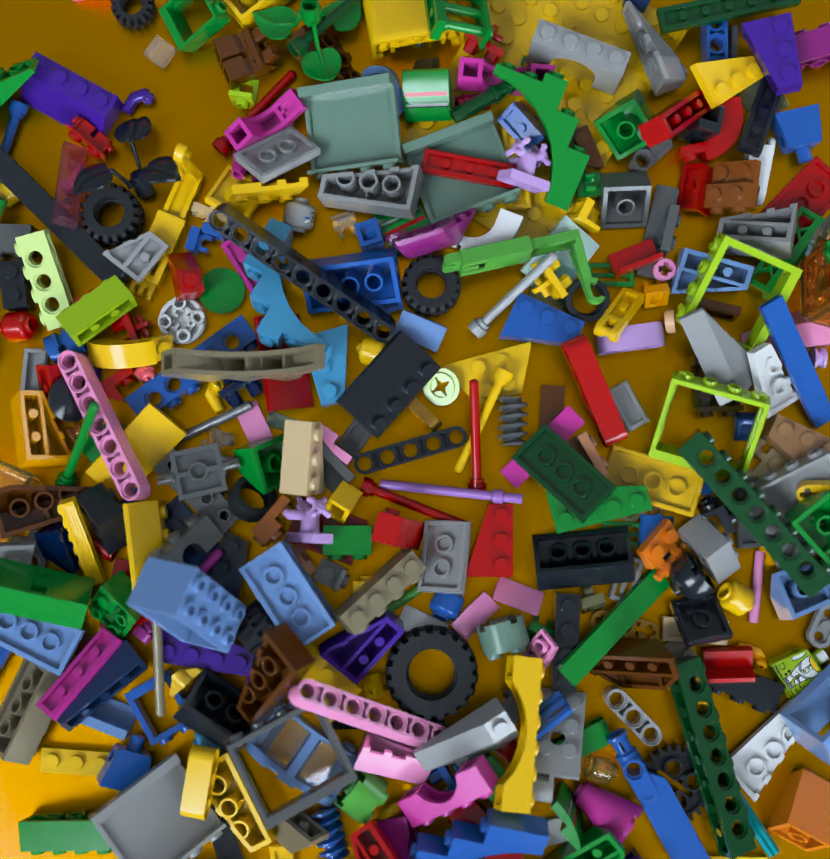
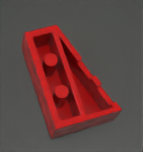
[466,504,513,577]
[371,507,424,551]

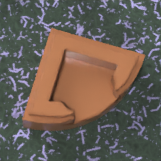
[292,543,316,575]

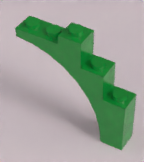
[492,61,590,211]

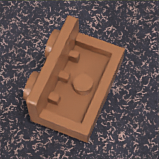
[566,432,609,476]

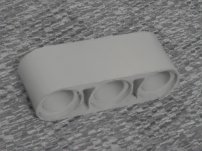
[602,685,662,746]

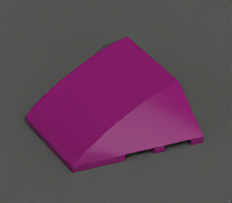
[384,208,475,259]

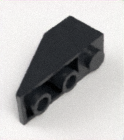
[708,673,785,714]

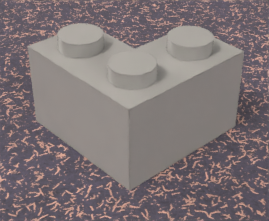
[677,513,741,585]

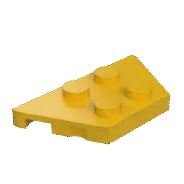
[443,342,531,405]

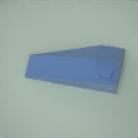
[770,564,830,620]

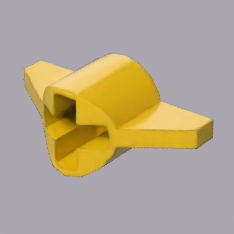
[169,667,202,698]

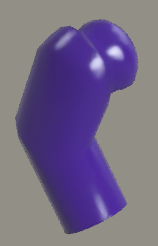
[120,88,155,115]

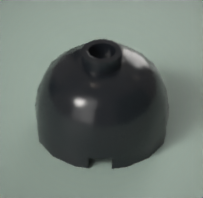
[669,551,716,600]

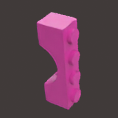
[457,57,555,96]
[398,754,499,828]

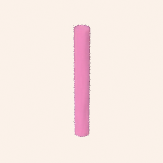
[749,551,765,623]

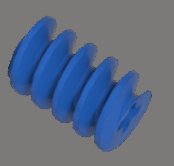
[310,803,350,859]

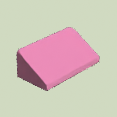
[491,577,544,616]
[450,590,500,640]

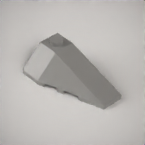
[679,308,753,406]

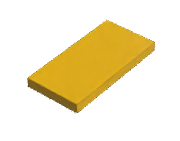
[85,402,187,501]
[605,445,704,518]

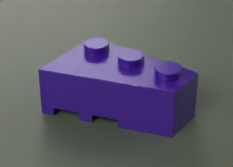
[741,12,803,96]
[319,609,405,685]

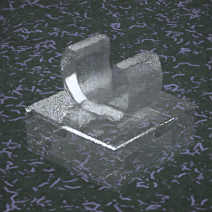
[330,211,357,239]

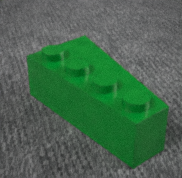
[545,485,652,534]
[18,811,112,855]

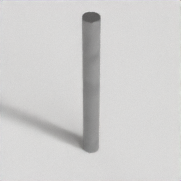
[177,400,254,445]

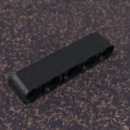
[354,426,467,475]

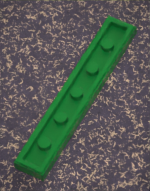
[557,568,670,686]

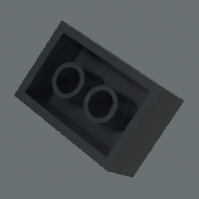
[172,667,252,753]

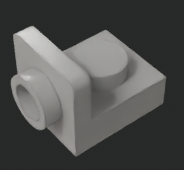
[312,557,351,592]

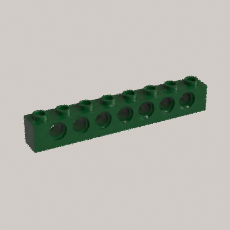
[676,428,830,599]
[670,655,757,859]

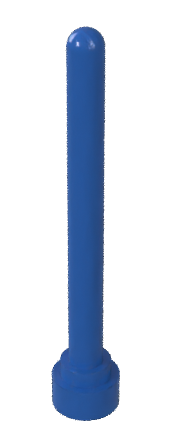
[1,100,29,154]

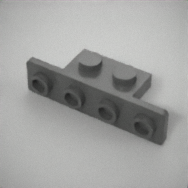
[636,184,682,280]

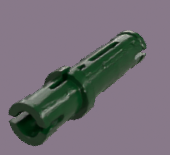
[449,81,517,124]

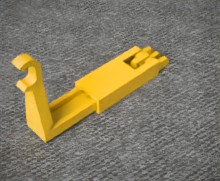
[129,143,205,301]

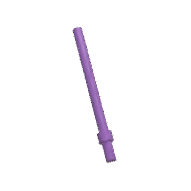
[380,479,523,504]

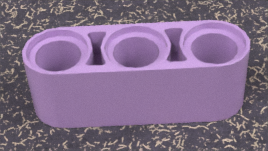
[595,321,666,355]

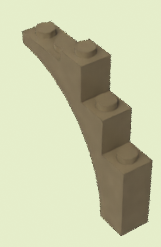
[161,343,326,382]

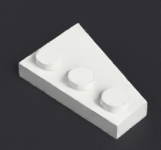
[747,342,799,418]

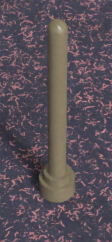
[152,622,166,717]

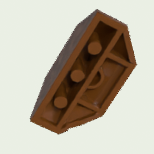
[590,638,680,690]

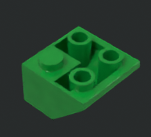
[87,570,139,641]

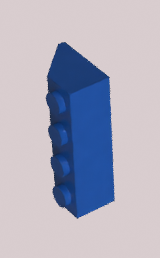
[299,247,402,314]

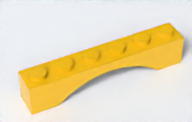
[494,655,545,814]

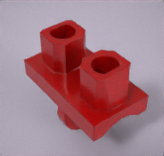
[463,24,507,66]
[111,312,153,340]

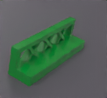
[749,206,826,301]

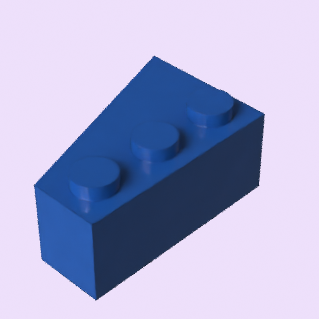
[498,293,585,346]

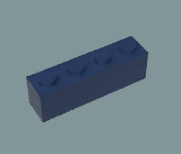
[57,639,149,732]

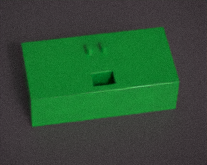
[0,558,95,630]

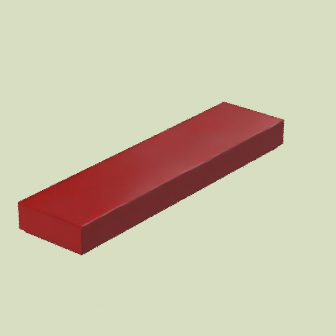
[421,148,517,190]

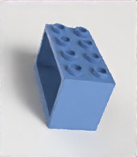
[239,539,337,646]
[127,557,247,653]
[779,664,830,765]

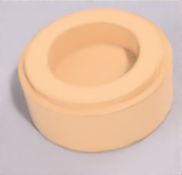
[664,309,677,334]

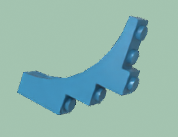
[243,217,332,362]

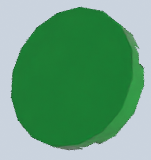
[200,267,246,315]

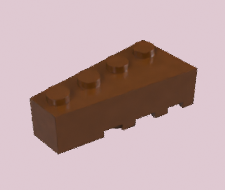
[236,622,316,727]

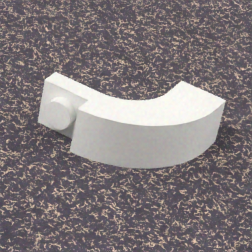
[451,208,524,251]

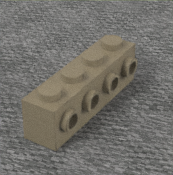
[332,548,427,635]

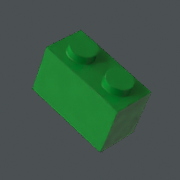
[323,525,373,560]

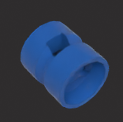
[43,329,87,363]

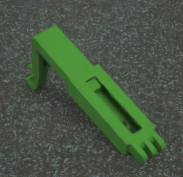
[441,229,605,305]

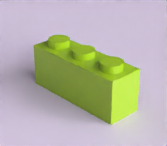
[55,275,137,347]

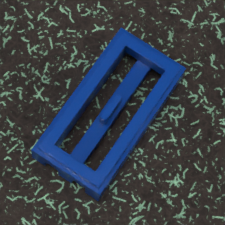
[536,690,574,740]

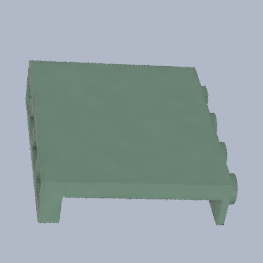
[297,73,404,180]
[402,111,521,224]

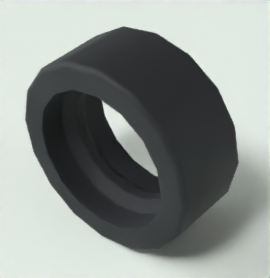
[563,277,610,322]
[227,476,276,523]

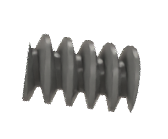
[498,397,528,446]

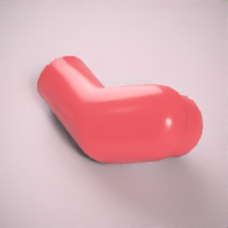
[134,365,155,384]

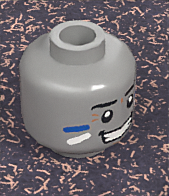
[283,197,316,233]

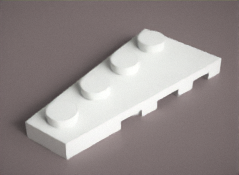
[730,699,795,802]

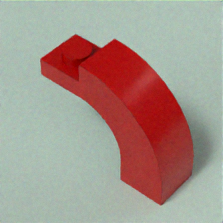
[675,96,743,165]

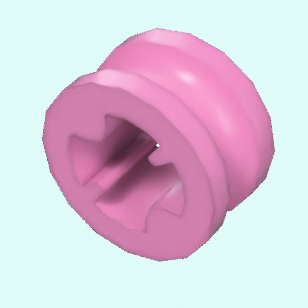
[652,259,676,282]

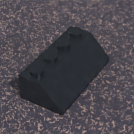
[336,330,441,439]
[532,526,635,591]

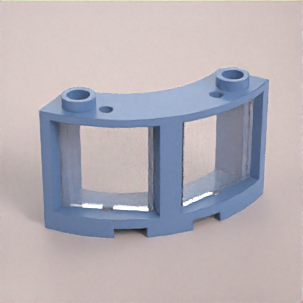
[244,701,357,807]

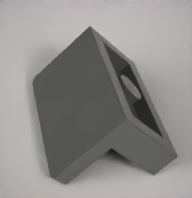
[322,441,356,493]

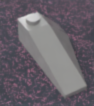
[621,0,687,97]
[412,697,519,772]

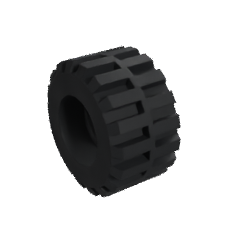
[79,183,145,247]
[402,254,461,317]
[236,600,275,660]

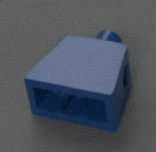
[770,104,822,164]
[96,733,151,791]

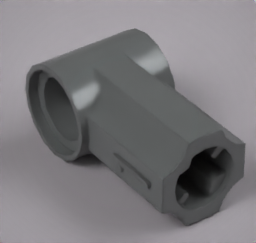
[628,139,674,172]

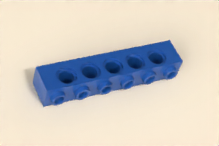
[124,314,258,415]

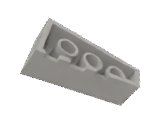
[318,165,424,220]

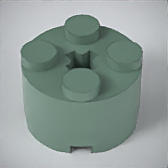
[476,613,530,661]

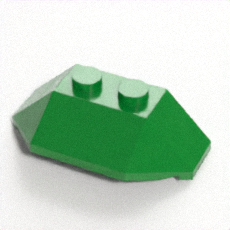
[547,826,625,859]

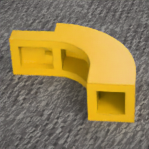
[86,333,174,369]

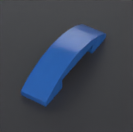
[354,218,404,314]

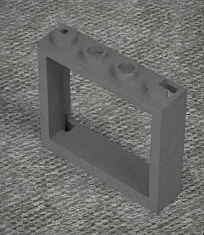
[225,695,358,831]

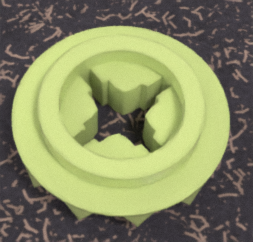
[423,367,461,406]

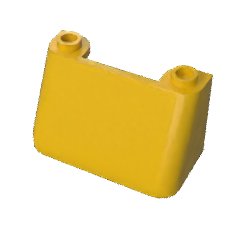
[362,0,465,60]

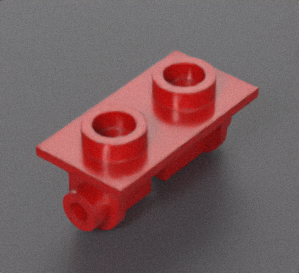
[66,116,115,161]

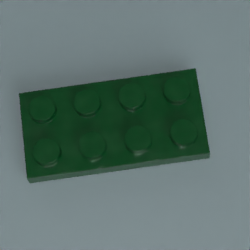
[511,423,616,524]

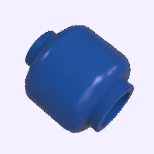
[429,593,464,622]

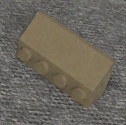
[0,658,60,765]

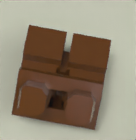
[213,27,281,90]

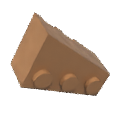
[760,414,830,461]

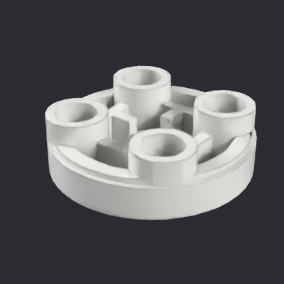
[158,297,207,345]

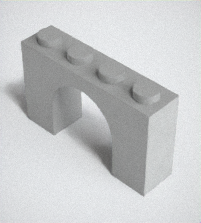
[526,19,631,95]

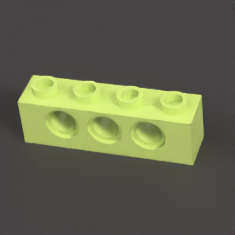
[14,229,74,331]

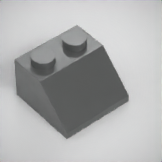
[598,171,652,229]

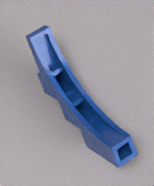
[409,807,549,859]

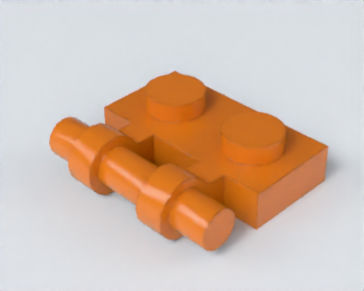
[636,519,688,582]

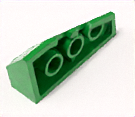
[0,58,39,107]
[783,490,830,567]

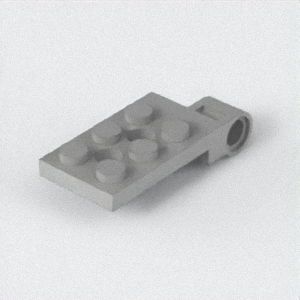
[532,687,587,803]

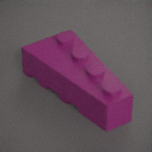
[795,22,830,70]

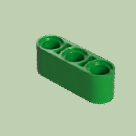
[551,716,611,758]

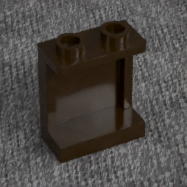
[688,355,744,418]

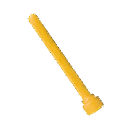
[454,366,514,473]

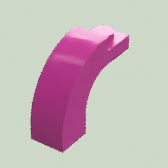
[223,88,308,152]

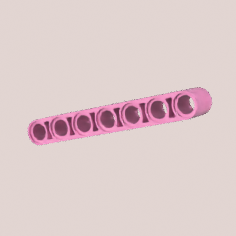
[58,350,151,501]
[288,679,447,748]

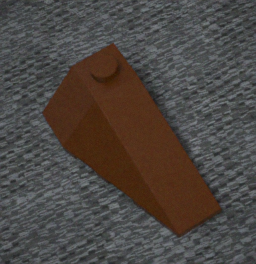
[285,18,361,83]
[0,485,91,539]

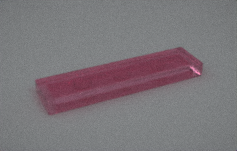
[51,141,88,230]

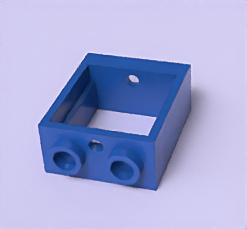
[124,667,190,746]

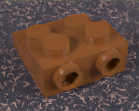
[704,160,761,214]
[251,494,295,548]

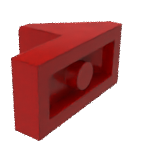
[101,368,136,403]

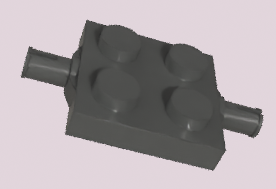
[156,442,241,501]

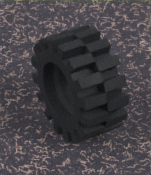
[110,0,156,31]

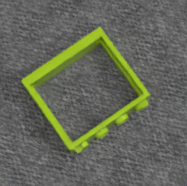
[675,232,803,351]
[648,370,771,479]

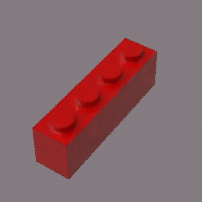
[638,88,711,148]

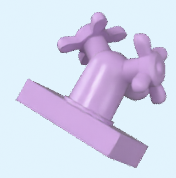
[497,137,551,193]
[283,496,333,544]

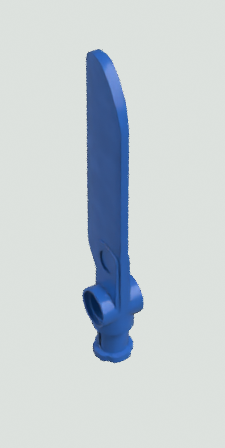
[606,728,710,859]

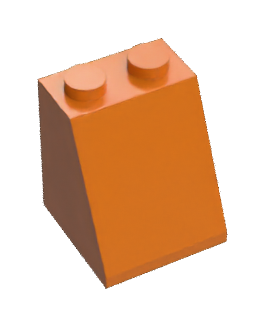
[765,768,830,852]

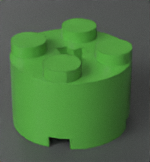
[334,770,389,825]

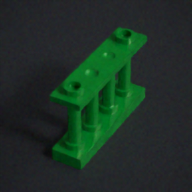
[424,0,494,50]

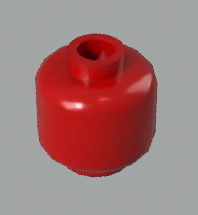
[0,310,38,342]

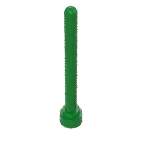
[55,401,99,486]

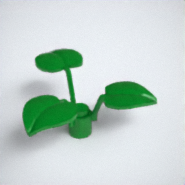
[253,0,361,81]

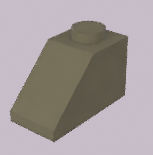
[276,811,330,854]

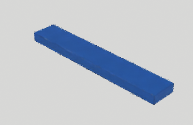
[758,295,830,429]

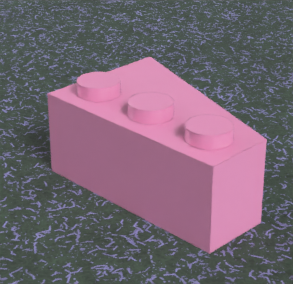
[353,719,431,784]

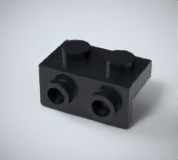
[697,495,737,535]

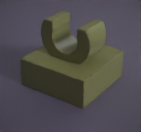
[580,586,606,614]

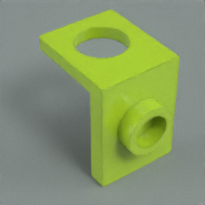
[228,80,260,109]

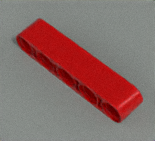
[561,333,628,448]

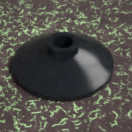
[48,376,95,422]

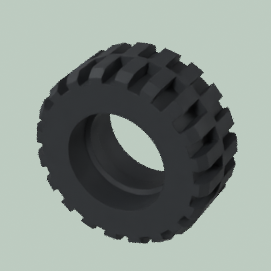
[385,624,478,721]

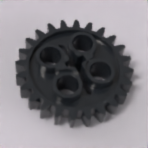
[643,742,705,821]

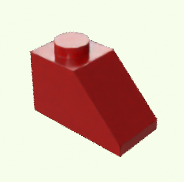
[167,252,205,301]

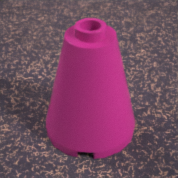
[573,782,643,844]

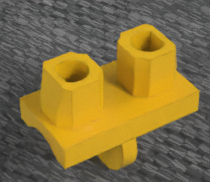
[530,259,573,300]

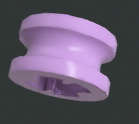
[809,347,828,368]

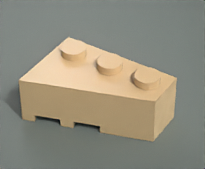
[279,420,325,496]

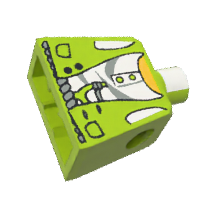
[767,646,829,700]

